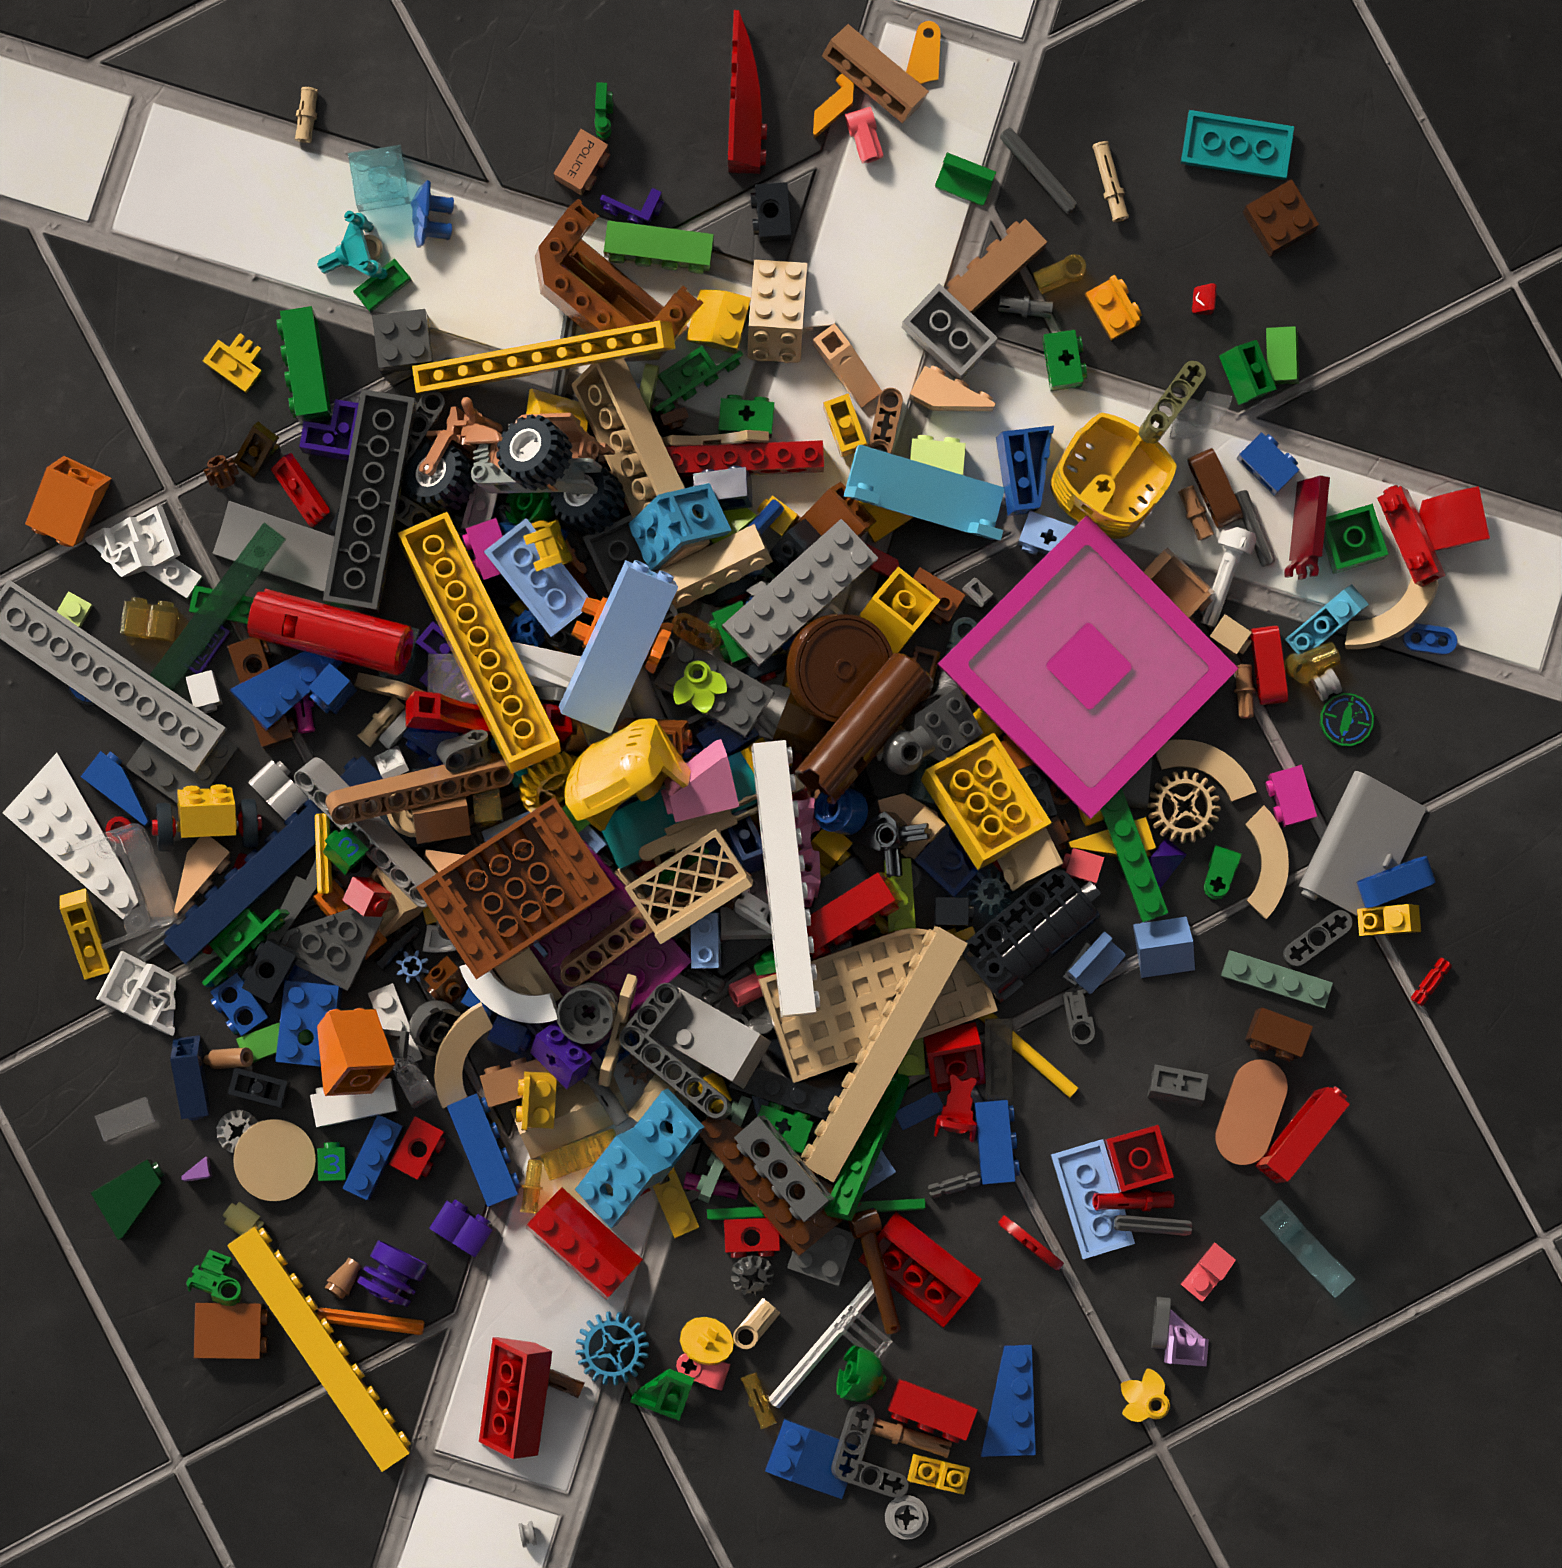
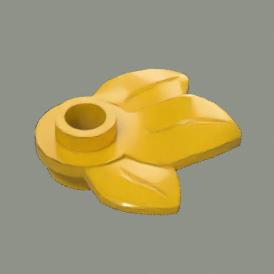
[1121,1368,1170,1422]

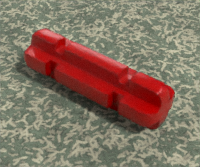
[1411,958,1452,1006]

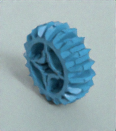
[575,1311,649,1386]

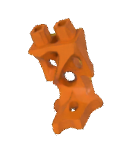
[571,597,674,674]

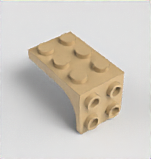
[747,260,807,363]

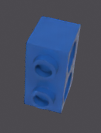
[210,973,271,1036]

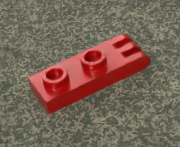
[271,453,330,527]

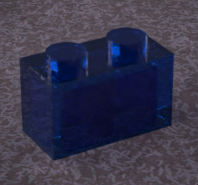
[487,1015,532,1055]

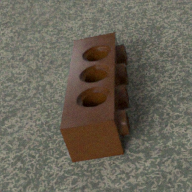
[227,637,297,750]

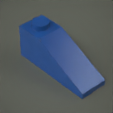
[81,751,151,828]

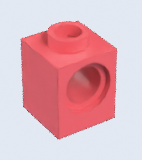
[1061,848,1104,885]

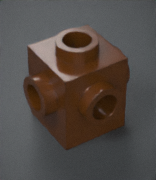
[423,956,469,1005]

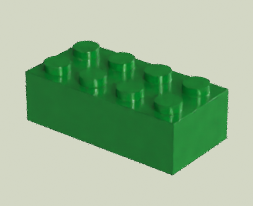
[276,306,332,425]

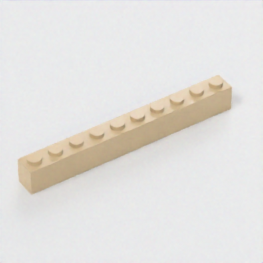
[801,926,968,1183]

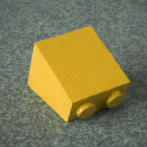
[859,567,940,654]

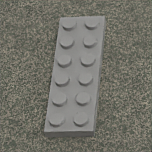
[722,519,878,667]

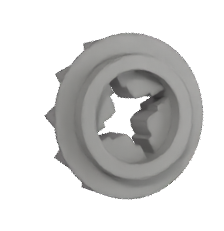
[217,1110,258,1153]
[885,1495,928,1539]

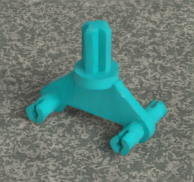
[317,211,387,279]

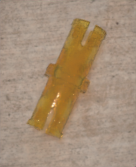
[741,1372,777,1429]

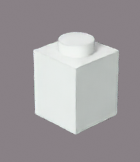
[186,670,223,713]

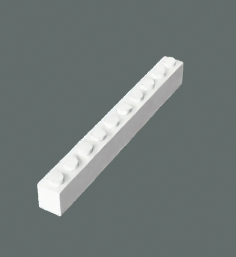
[751,740,820,1018]

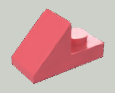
[1180,1243,1236,1302]

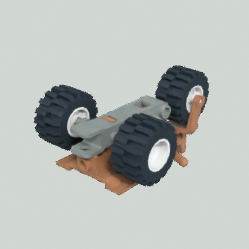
[403,397,625,535]

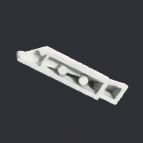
[511,642,581,689]

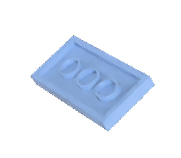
[484,518,589,637]
[1051,1139,1135,1259]

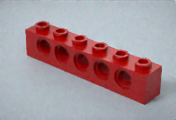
[666,440,824,478]

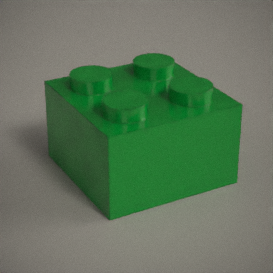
[1324,503,1389,574]

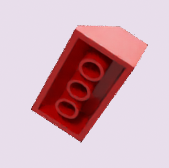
[526,1187,643,1300]
[858,1212,982,1328]
[479,1337,552,1459]

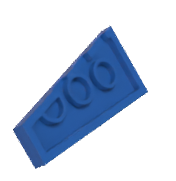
[230,651,344,731]
[981,1345,1036,1457]

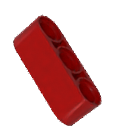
[1250,625,1288,705]

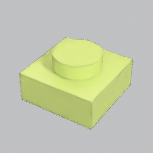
[57,591,93,628]

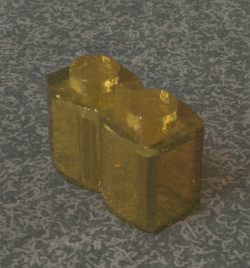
[120,597,179,642]

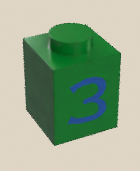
[323,827,369,875]
[317,1142,348,1181]

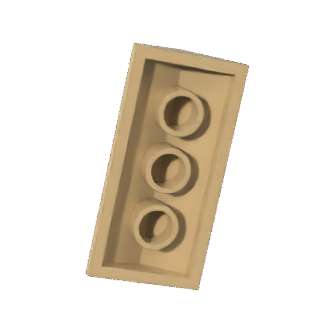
[510,1075,630,1160]

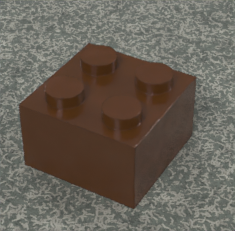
[1243,179,1319,257]
[1245,1007,1313,1062]

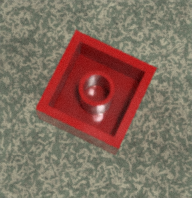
[1104,1125,1174,1192]

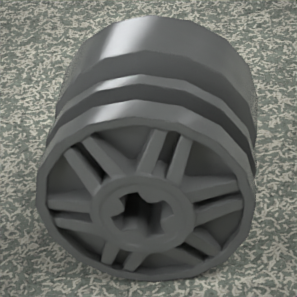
[557,980,619,1044]

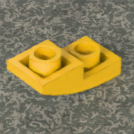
[907,1454,970,1495]

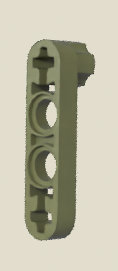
[1139,361,1206,444]

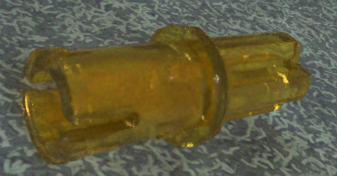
[520,1159,543,1214]

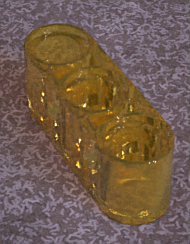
[540,1128,617,1181]

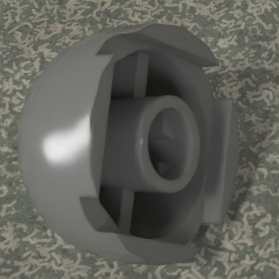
[410,1000,461,1056]

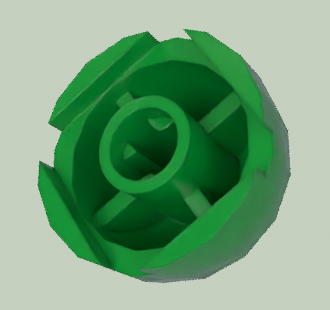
[505,492,555,525]
[836,1345,886,1402]

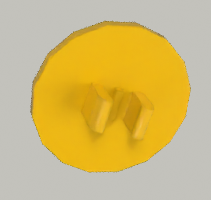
[680,1317,734,1366]

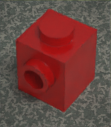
[342,877,392,917]

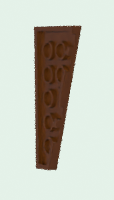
[699,1111,862,1257]

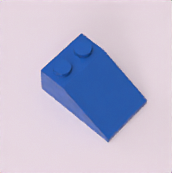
[765,1418,858,1499]

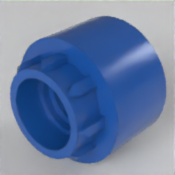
[814,788,868,835]

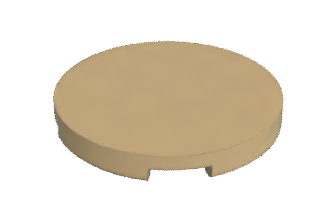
[233,1119,316,1201]

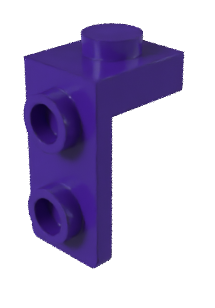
[600,188,665,226]

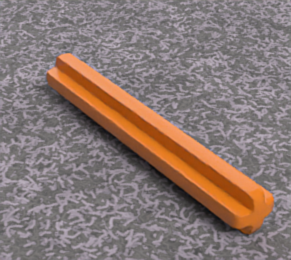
[317,1307,425,1335]

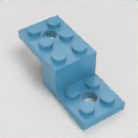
[575,1088,704,1228]

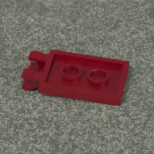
[1284,475,1330,580]

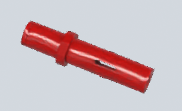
[1092,1189,1174,1211]

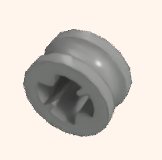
[518,1521,537,1548]

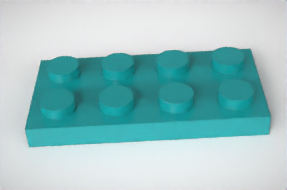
[1180,110,1294,180]

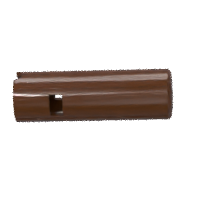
[795,653,933,805]

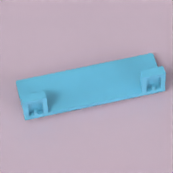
[844,445,1004,540]

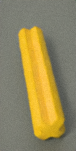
[315,813,332,894]

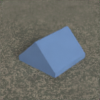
[1133,917,1195,978]

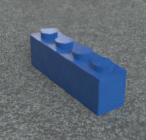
[447,1093,521,1207]

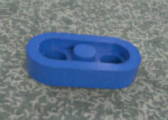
[1402,623,1457,655]

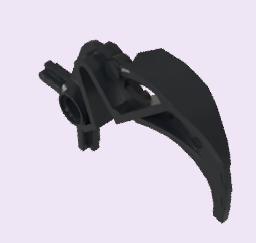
[844,767,932,878]

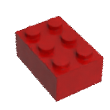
[887,1379,978,1443]

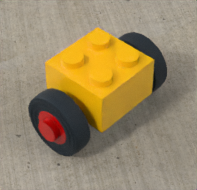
[152,784,262,852]

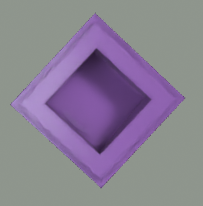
[181,1157,212,1182]

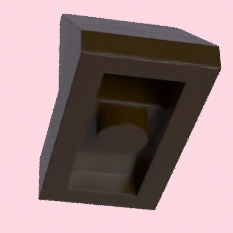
[234,421,279,478]

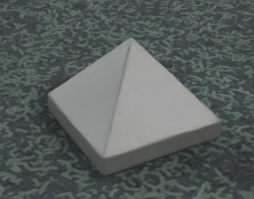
[962,577,994,607]

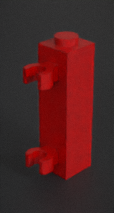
[1377,485,1446,587]

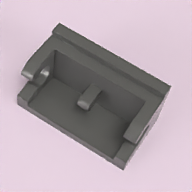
[1147,1064,1208,1108]

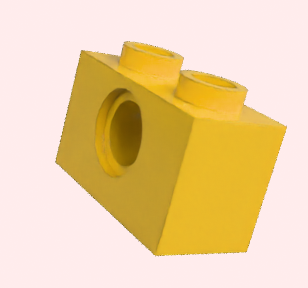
[823,393,867,458]

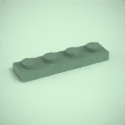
[1221,950,1333,1009]
[696,1096,752,1203]

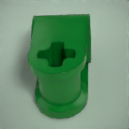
[1204,845,1241,900]

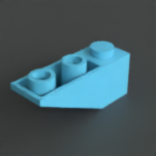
[1285,584,1369,659]

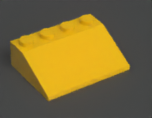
[921,733,1052,870]

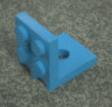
[628,483,731,571]

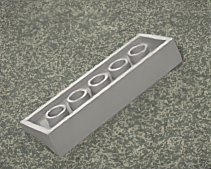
[213,501,334,592]

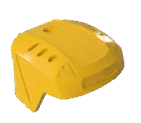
[1050,413,1177,539]
[565,718,691,831]

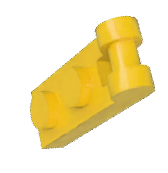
[652,1167,699,1238]

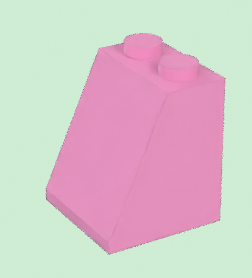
[661,739,739,822]

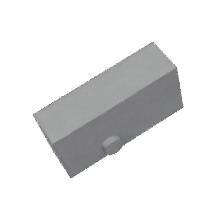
[651,985,771,1089]

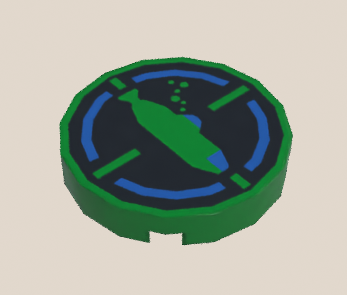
[1320,693,1374,747]

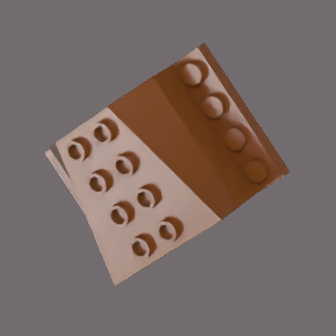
[416,797,615,980]

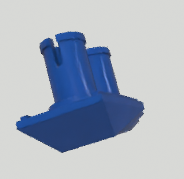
[411,180,454,248]
[506,609,545,648]

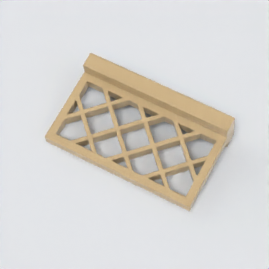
[625,828,753,945]

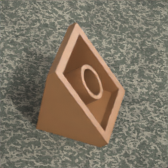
[411,788,471,844]

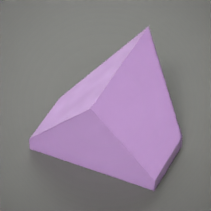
[1164,1309,1209,1366]

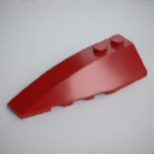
[728,10,767,174]

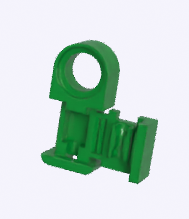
[186,1249,242,1306]

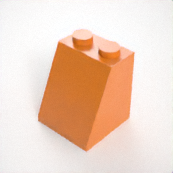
[25,456,112,547]
[317,1008,395,1096]

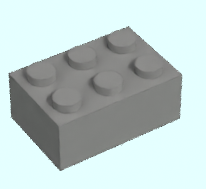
[901,284,998,380]

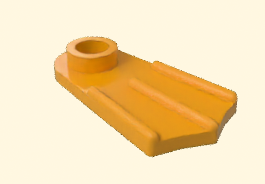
[906,21,941,84]

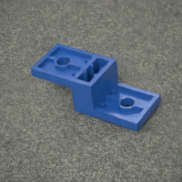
[275,965,343,1067]

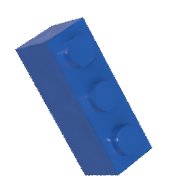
[308,663,357,714]
[974,1100,1020,1185]
[342,1115,405,1201]

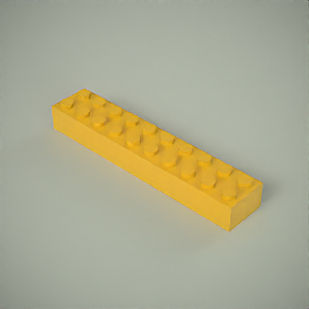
[398,512,561,774]

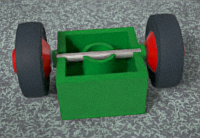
[709,576,787,683]

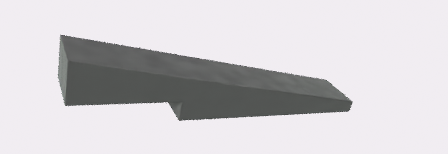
[254,832,334,971]

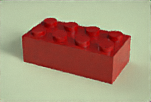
[807,872,903,960]

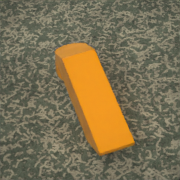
[813,74,854,138]

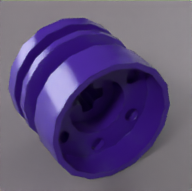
[357,1240,429,1307]

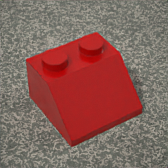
[923,1022,986,1093]

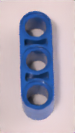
[1356,856,1436,908]

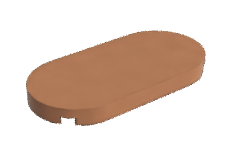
[1215,1059,1288,1165]

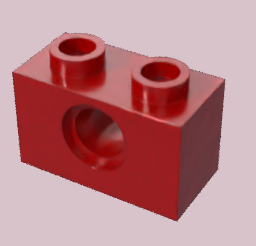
[389,1116,447,1180]
[724,1218,780,1258]

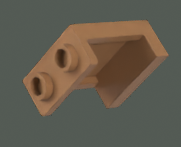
[1144,547,1215,622]

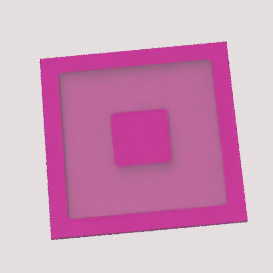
[937,515,1239,819]

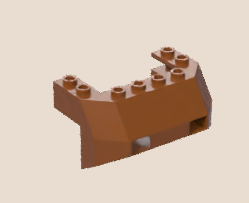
[535,199,704,362]

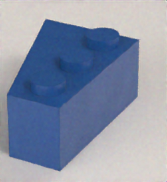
[996,425,1054,516]

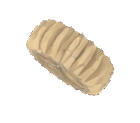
[1147,771,1221,844]

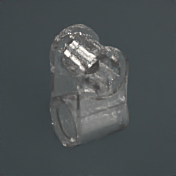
[393,1055,438,1109]

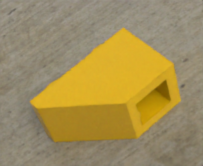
[1357,904,1421,936]

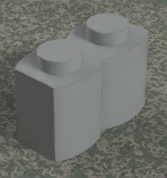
[248,760,309,820]

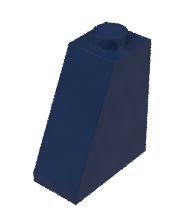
[170,1035,210,1120]

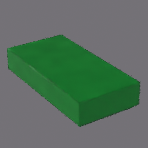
[353,258,412,313]

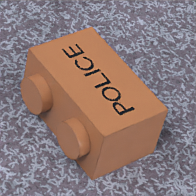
[553,129,610,195]

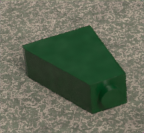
[91,1159,165,1240]

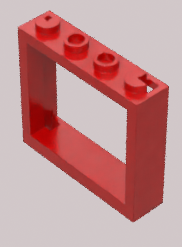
[1255,1086,1350,1183]

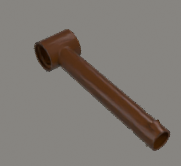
[848,1207,901,1334]

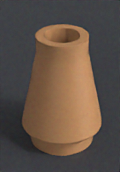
[325,1258,362,1300]

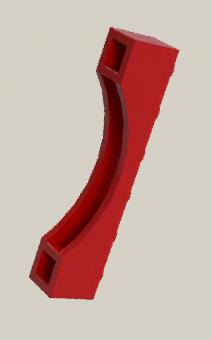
[406,691,572,743]

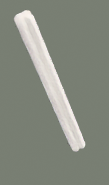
[768,1279,875,1408]

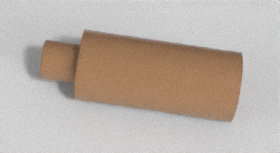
[203,1047,253,1069]

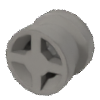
[1311,668,1342,701]

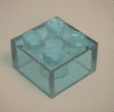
[348,145,411,212]

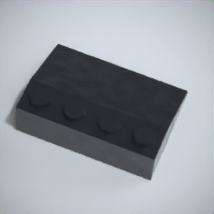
[729,1029,852,1121]

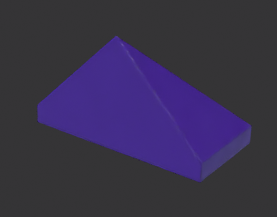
[1149,838,1187,889]

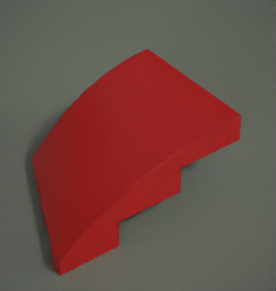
[1418,486,1490,551]

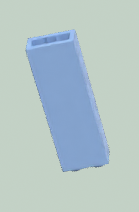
[559,560,678,734]

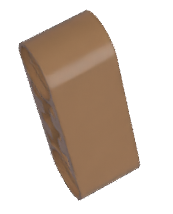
[868,388,903,454]

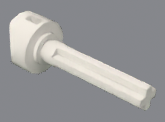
[1201,526,1256,627]

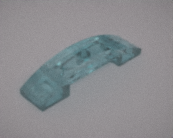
[1260,1200,1355,1298]

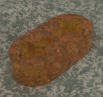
[672,613,721,651]

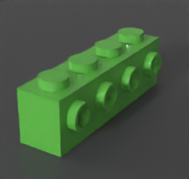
[603,221,714,274]

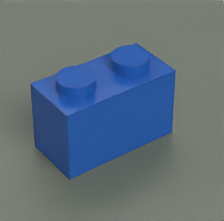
[1236,432,1300,496]

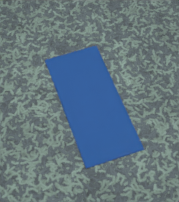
[896,1092,943,1130]

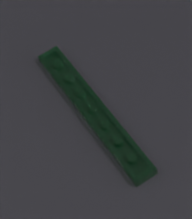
[150,522,287,691]

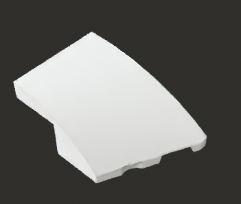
[85,506,180,577]
[96,951,176,1036]

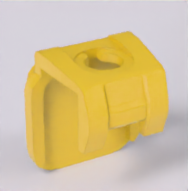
[523,519,573,572]

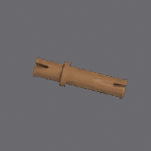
[870,1417,952,1458]

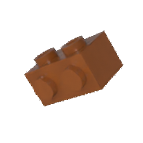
[913,567,965,626]

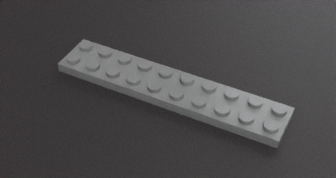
[0,579,227,773]

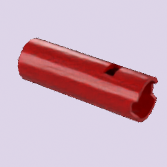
[247,589,414,675]

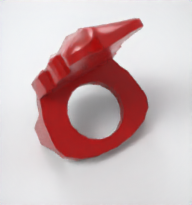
[934,1074,977,1143]

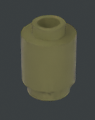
[223,1202,265,1236]

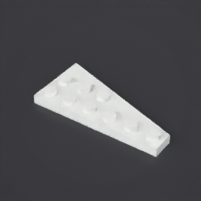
[3,753,142,920]

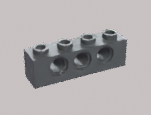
[734,1115,834,1222]

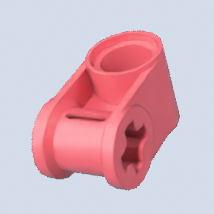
[676,1353,731,1391]

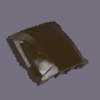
[772,692,835,756]

